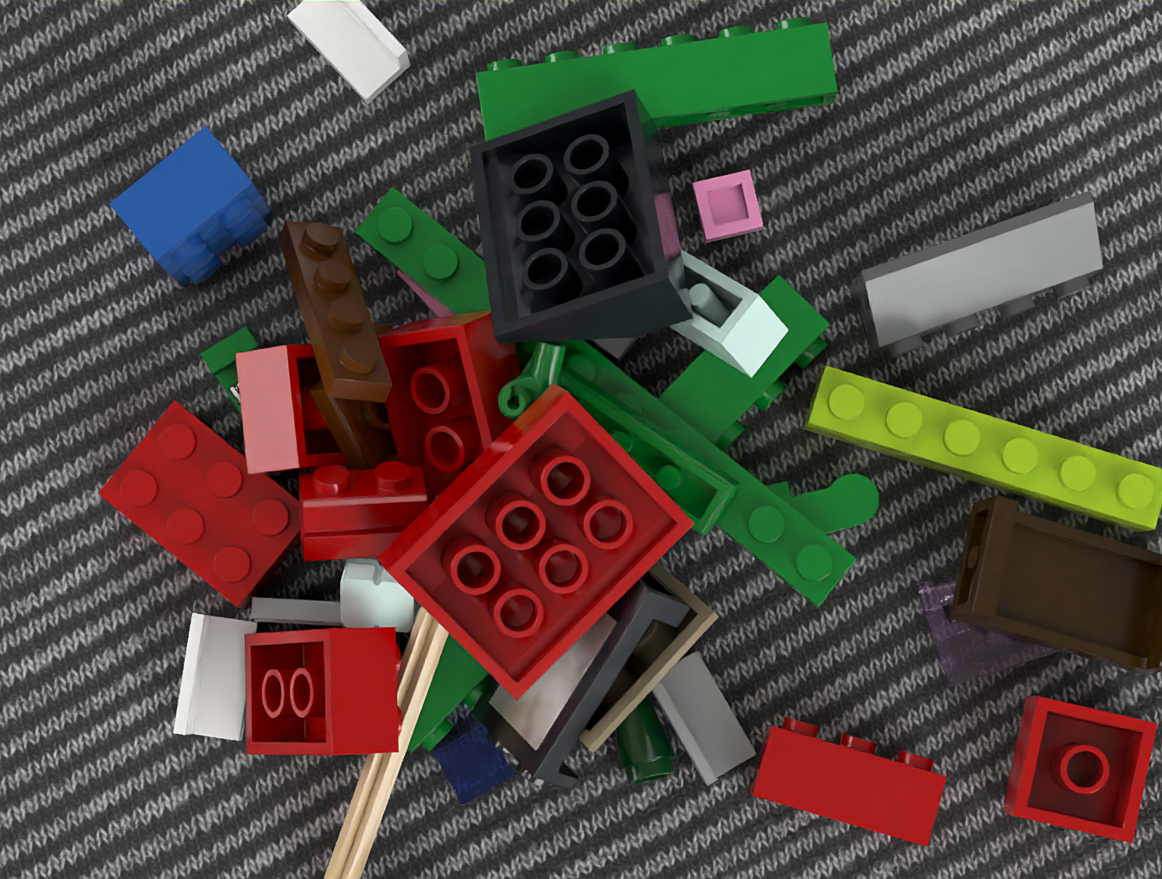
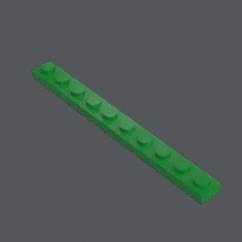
[354,187,857,609]

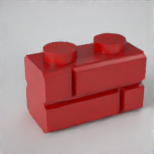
[299,461,427,561]

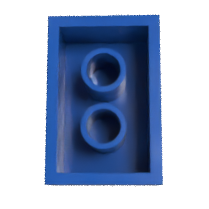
[109,126,273,287]

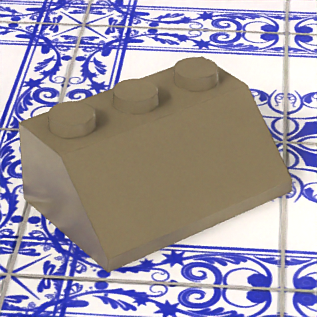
[578,562,719,753]

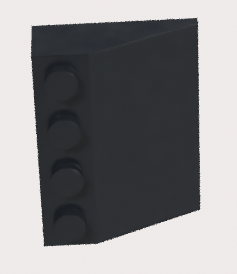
[469,89,693,344]

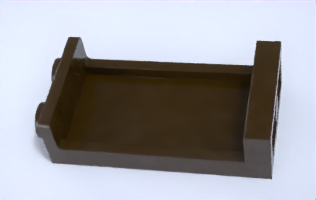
[949,495,1162,675]

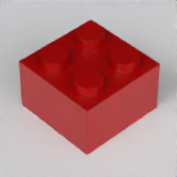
[1002,696,1158,843]

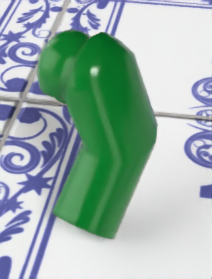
[498,341,566,420]

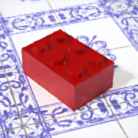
[98,401,301,609]
[244,627,403,756]

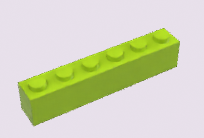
[803,366,1162,533]

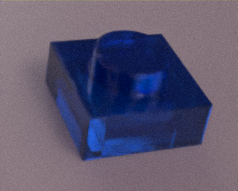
[434,725,515,805]

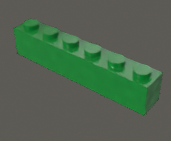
[476,17,838,141]

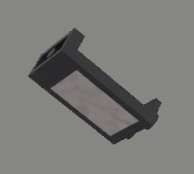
[471,570,690,789]

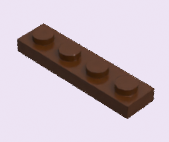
[279,220,393,403]

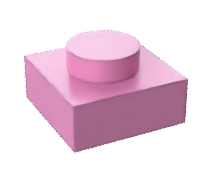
[692,170,763,243]

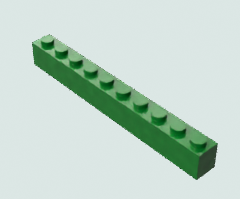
[401,275,830,753]

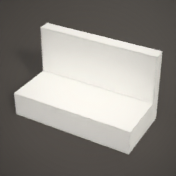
[287,0,411,104]
[173,613,260,741]

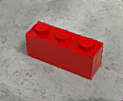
[749,717,947,847]

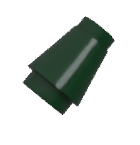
[616,694,676,785]

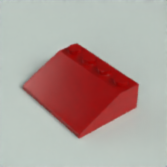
[377,383,695,700]

